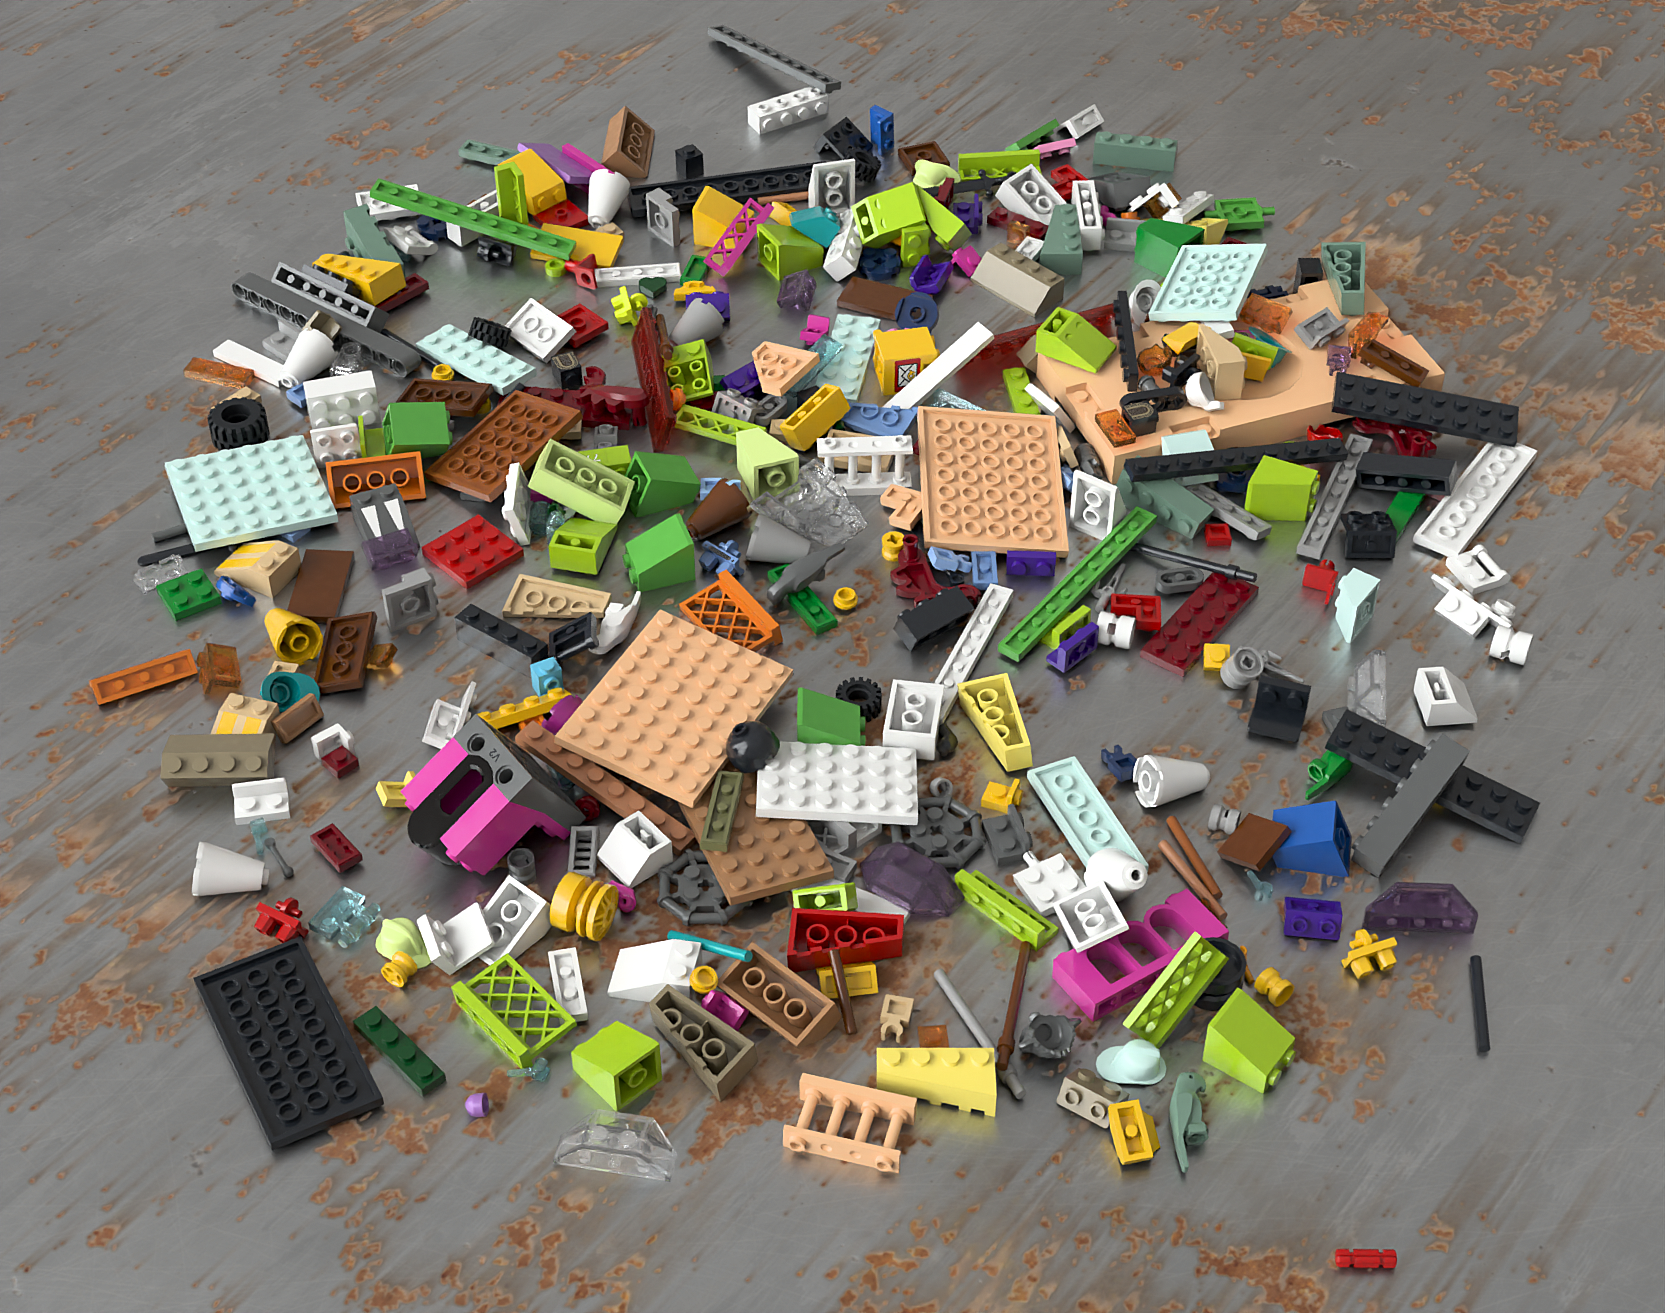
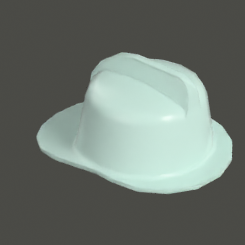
[1096,1039,1166,1085]

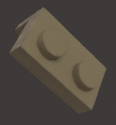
[1056,1068,1130,1129]

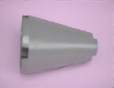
[669,298,726,347]
[746,513,815,564]

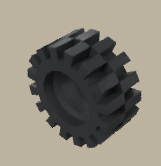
[844,147,881,182]
[468,317,512,348]
[836,677,882,723]

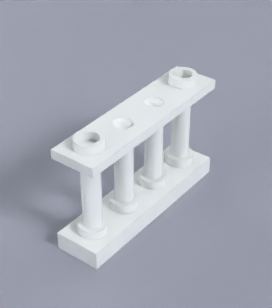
[817,435,913,497]

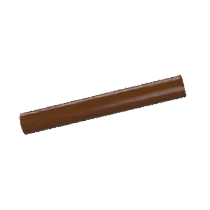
[828,949,857,1035]

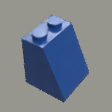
[1272,800,1352,877]

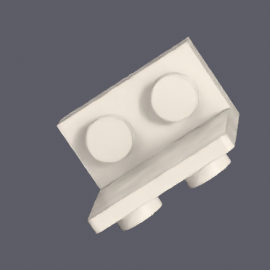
[1128,182,1179,212]
[310,423,362,468]
[417,903,495,975]

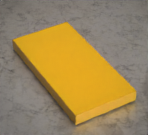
[530,223,624,269]

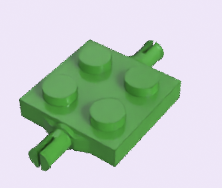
[1203,197,1275,231]

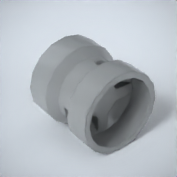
[1208,804,1241,835]

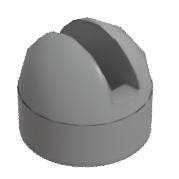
[929,777,953,797]

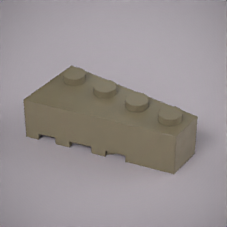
[649,984,758,1102]

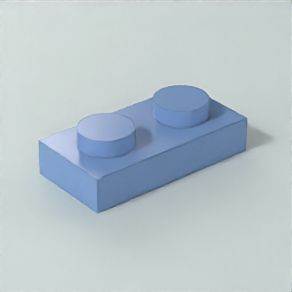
[971,551,998,591]

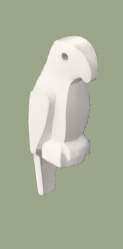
[588,591,642,655]

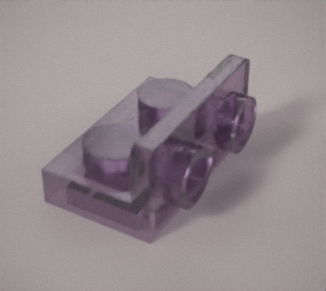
[777,269,817,312]
[361,528,418,571]

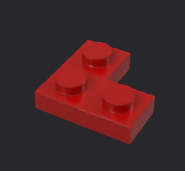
[1051,164,1088,201]
[1111,593,1161,631]

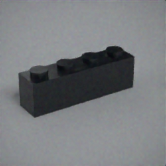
[1356,452,1457,496]
[454,604,549,679]

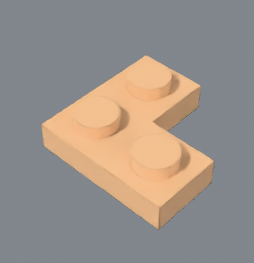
[880,484,923,531]

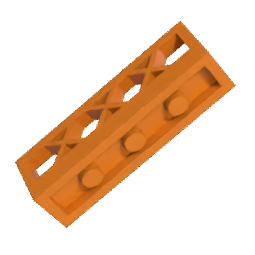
[88,649,198,705]

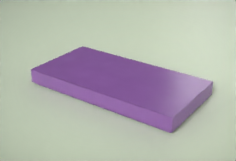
[517,143,593,184]

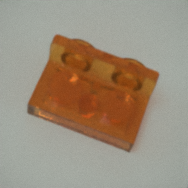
[1239,293,1293,334]
[1348,312,1389,359]
[197,643,241,695]

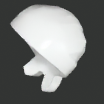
[1185,372,1224,412]

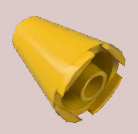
[264,608,324,666]

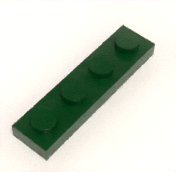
[353,1006,446,1096]

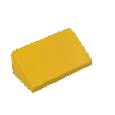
[769,201,798,226]
[1162,322,1211,354]

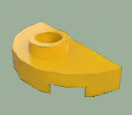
[674,281,716,301]

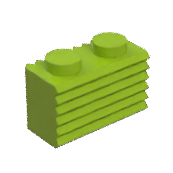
[792,882,858,911]

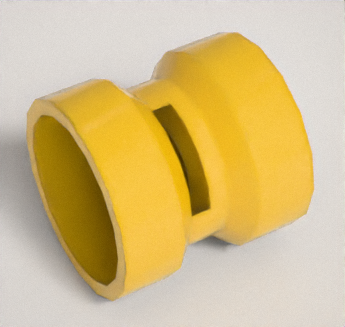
[1254,967,1295,1007]

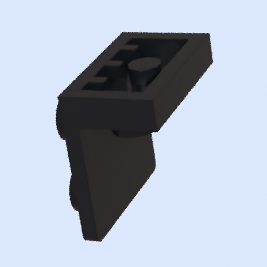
[813,116,873,160]
[1340,511,1397,558]
[1247,675,1311,742]

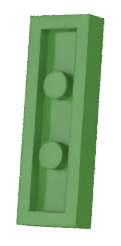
[1005,118,1059,151]

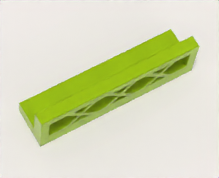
[958,149,1042,182]
[494,162,529,242]
[672,404,767,446]
[954,869,1059,952]

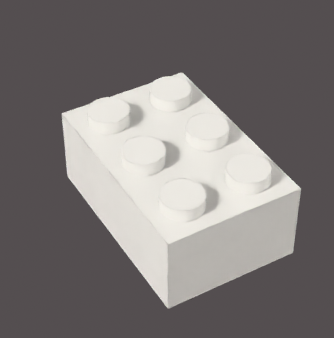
[303,370,381,429]

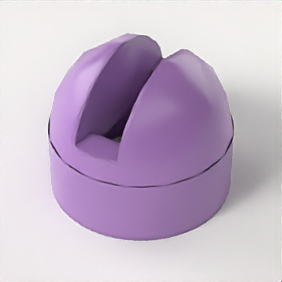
[465,1093,489,1117]

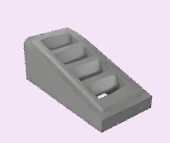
[568,826,600,878]

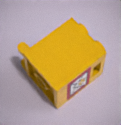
[873,327,940,396]

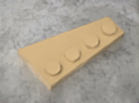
[502,574,612,618]

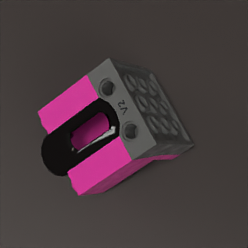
[400,714,586,876]

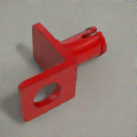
[564,254,598,290]
[1302,559,1339,605]

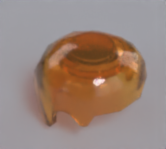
[1137,344,1172,377]

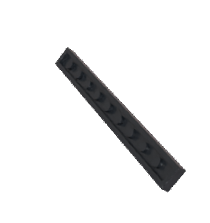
[1124,438,1349,482]

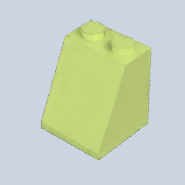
[736,427,799,502]

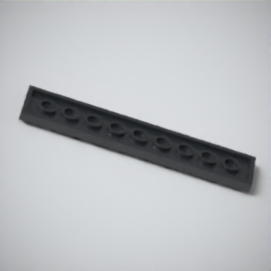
[627,161,827,217]

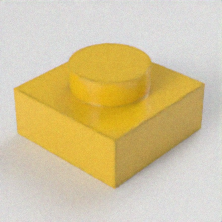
[1203,643,1230,671]

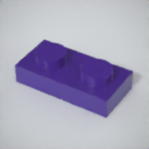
[1006,550,1056,576]

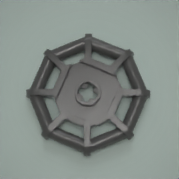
[888,794,986,871]
[657,849,754,927]

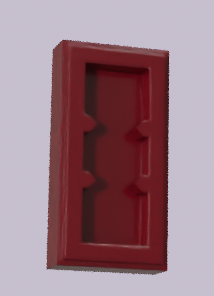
[310,823,363,873]

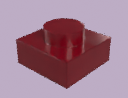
[321,745,359,779]

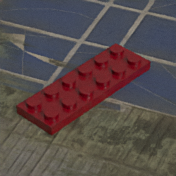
[496,386,633,431]
[1140,572,1259,677]

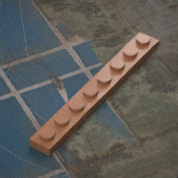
[515,721,696,857]

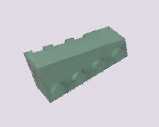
[1040,203,1083,275]
[343,204,406,278]
[1321,242,1366,316]

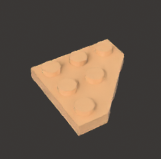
[752,341,820,396]

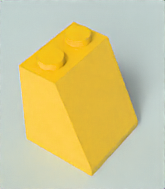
[497,148,567,216]
[692,186,754,249]

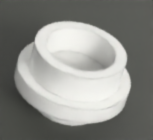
[1491,599,1516,619]

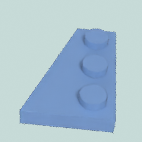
[841,402,918,436]

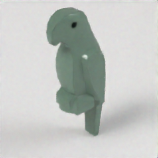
[1169,1072,1209,1173]

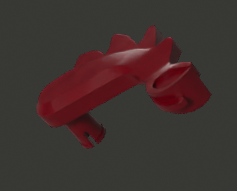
[579,366,650,426]
[1352,417,1437,458]
[890,534,981,609]

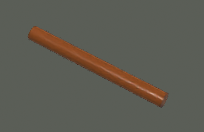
[1166,816,1223,900]

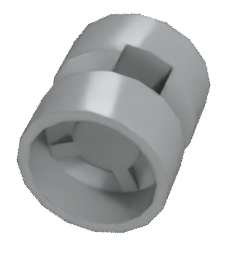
[1220,647,1264,689]

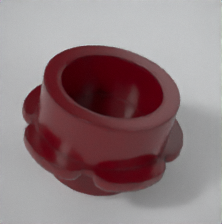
[575,796,600,821]

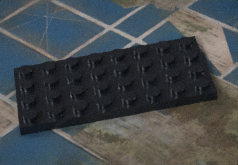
[193,936,384,1151]

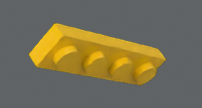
[477,688,572,729]

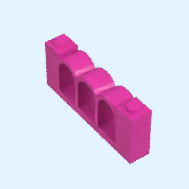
[1052,888,1229,1022]

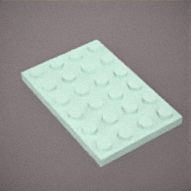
[1148,244,1268,322]

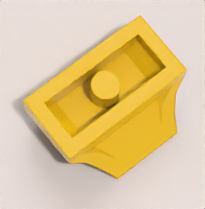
[1108,1099,1160,1165]

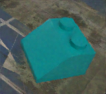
[789,206,841,248]

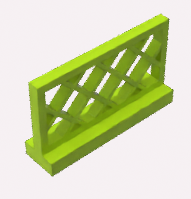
[1122,931,1229,1049]
[451,953,577,1072]

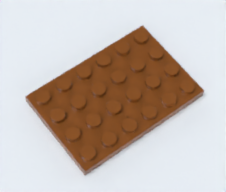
[424,390,583,502]

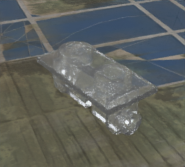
[133,554,188,594]

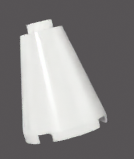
[588,169,630,229]
[280,328,339,388]
[1133,754,1210,807]
[192,842,270,896]
[1084,848,1148,902]

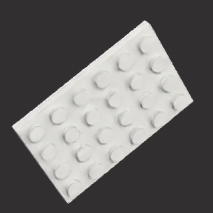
[756,741,918,825]

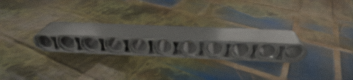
[231,272,422,377]

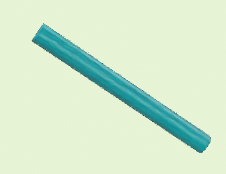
[667,930,753,962]

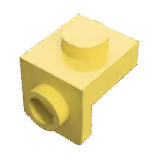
[376,771,416,807]

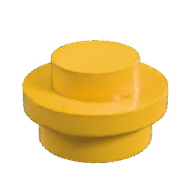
[432,364,454,381]
[833,587,858,610]
[689,966,718,994]

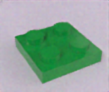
[156,568,222,621]

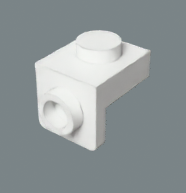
[311,723,355,761]

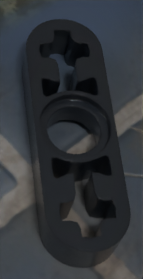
[1119,386,1187,412]

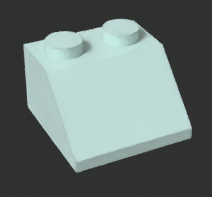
[1161,429,1219,486]
[1335,568,1380,643]

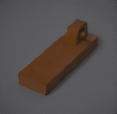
[1358,337,1429,387]

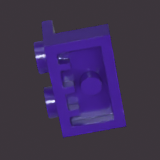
[953,194,983,234]
[719,361,763,398]
[1046,622,1099,673]
[1283,897,1343,940]

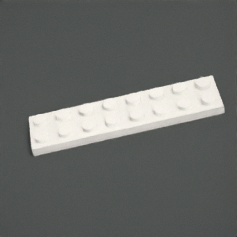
[1413,442,1537,557]

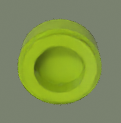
[545,258,567,277]

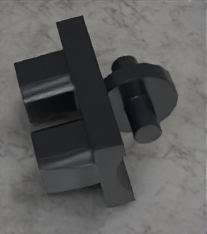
[476,235,517,266]
[1162,353,1202,388]

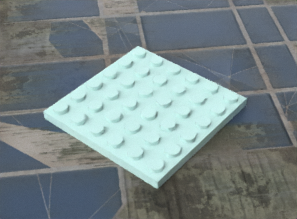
[165,435,338,552]

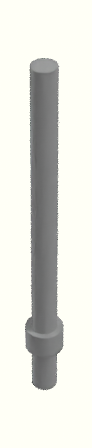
[933,969,1027,1099]

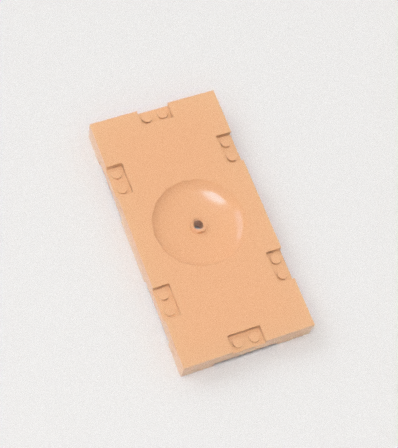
[1036,279,1445,485]

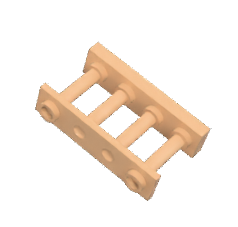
[783,1073,917,1173]

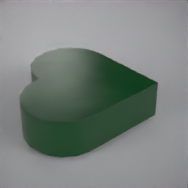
[639,277,667,298]

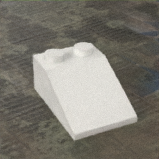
[808,159,855,216]
[995,164,1066,225]
[1069,469,1126,540]
[883,679,944,760]
[478,875,552,972]
[1052,880,1129,953]
[607,939,702,1002]

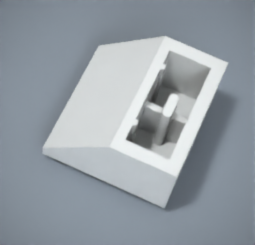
[1414,667,1478,726]
[597,811,673,888]

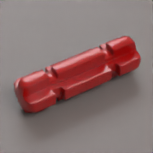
[1335,1249,1397,1268]

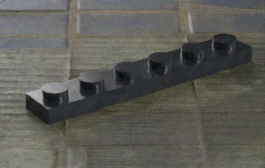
[1113,291,1139,392]

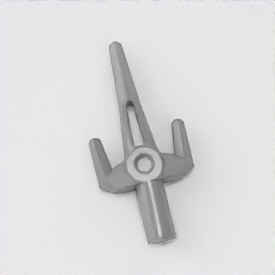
[1091,563,1128,613]
[1237,646,1304,683]

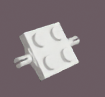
[1013,851,1086,917]

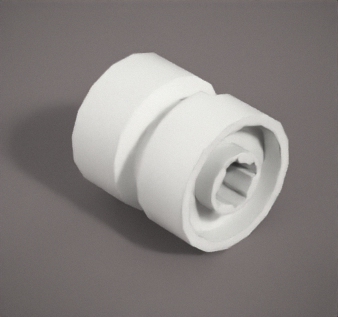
[1097,611,1136,649]
[1489,625,1533,666]

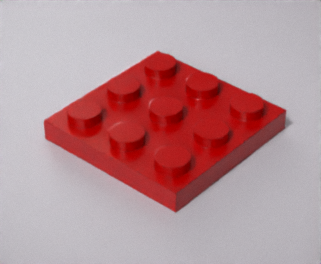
[422,514,524,589]

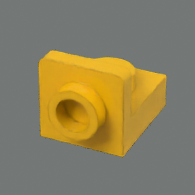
[981,778,1023,814]

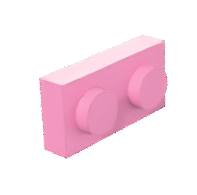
[1032,137,1076,159]

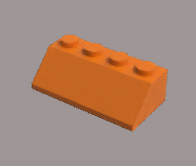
[325,451,426,509]

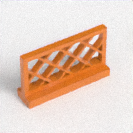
[679,569,783,652]

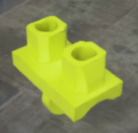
[611,286,648,326]

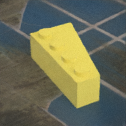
[957,673,1033,772]
[876,1048,997,1117]

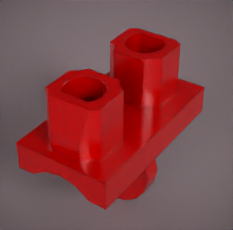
[254,897,309,943]

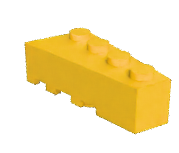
[312,254,406,306]

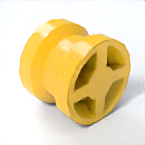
[882,531,904,562]
[381,951,418,987]

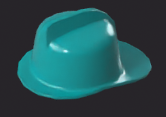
[1249,326,1292,368]
[260,671,320,713]

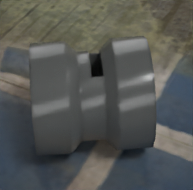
[507,848,537,886]

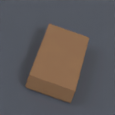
[271,693,324,744]

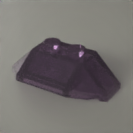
[860,841,965,917]
[1362,882,1478,934]

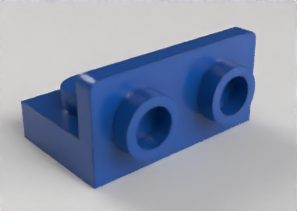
[870,105,894,156]

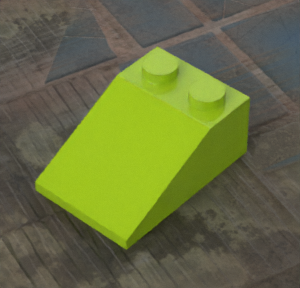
[916,185,972,252]

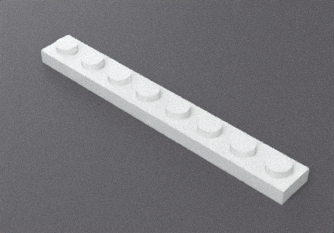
[934,583,1013,726]

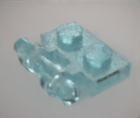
[308,886,381,948]

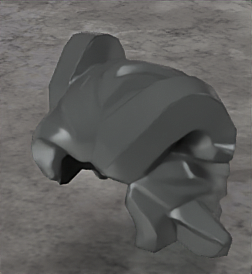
[1018,1012,1082,1059]

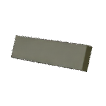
[700,771,744,852]

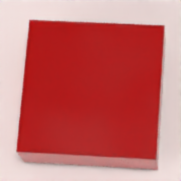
[1204,523,1232,546]

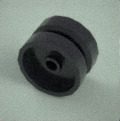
[1194,937,1247,1011]

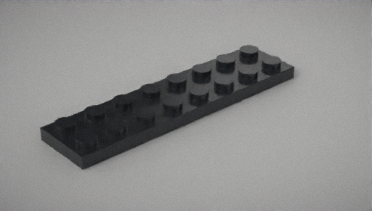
[1331,372,1519,447]
[1325,709,1540,844]

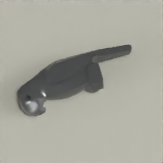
[767,543,845,605]

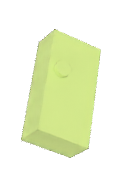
[528,439,635,524]

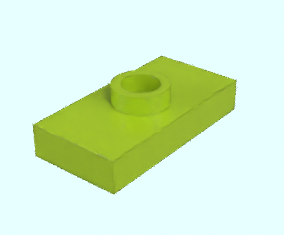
[1231,332,1278,370]

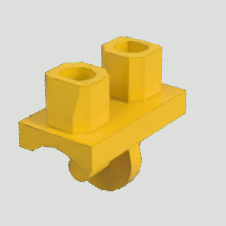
[1341,929,1397,979]

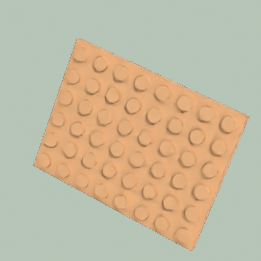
[917,406,1069,558]
[554,610,793,808]

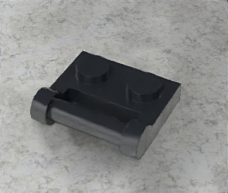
[549,612,599,666]

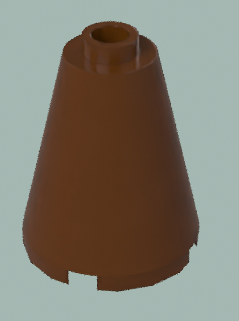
[686,478,752,540]

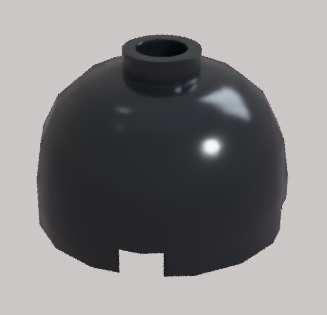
[726,721,780,773]

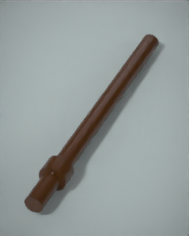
[656,314,674,360]
[996,941,1032,1071]

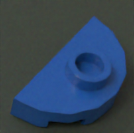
[216,575,256,607]

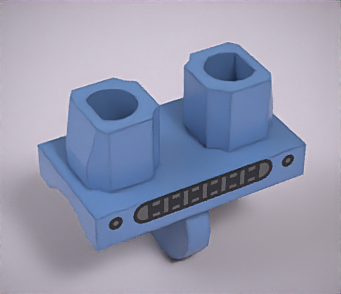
[698,540,745,577]

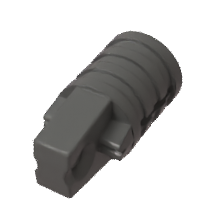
[1074,443,1103,480]

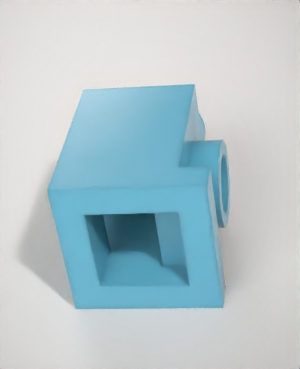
[530,657,564,697]

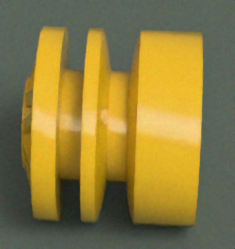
[550,872,619,941]

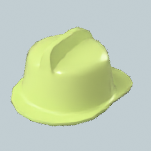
[913,160,960,188]
[375,917,432,969]

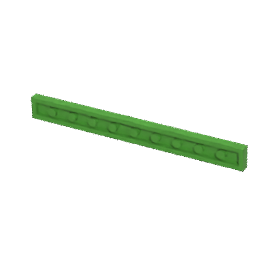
[370,178,576,261]
[998,506,1157,662]

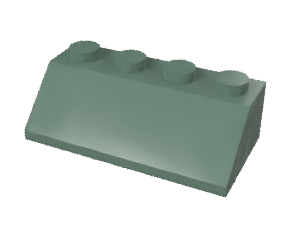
[1093,131,1178,172]

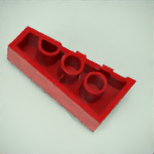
[787,908,904,973]

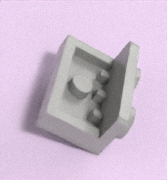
[1294,307,1349,350]

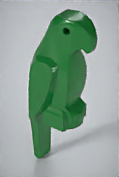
[1305,750,1354,801]

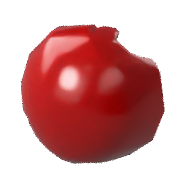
[1307,424,1343,442]

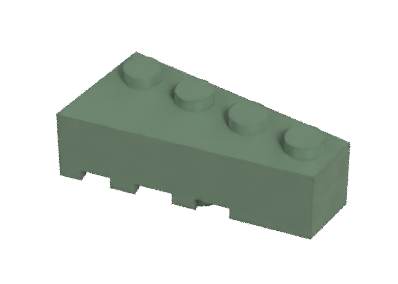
[1116,455,1214,539]

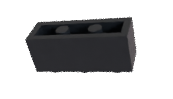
[893,586,974,652]

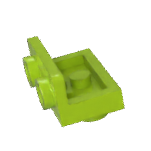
[901,222,931,268]

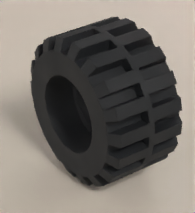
[207,397,270,451]

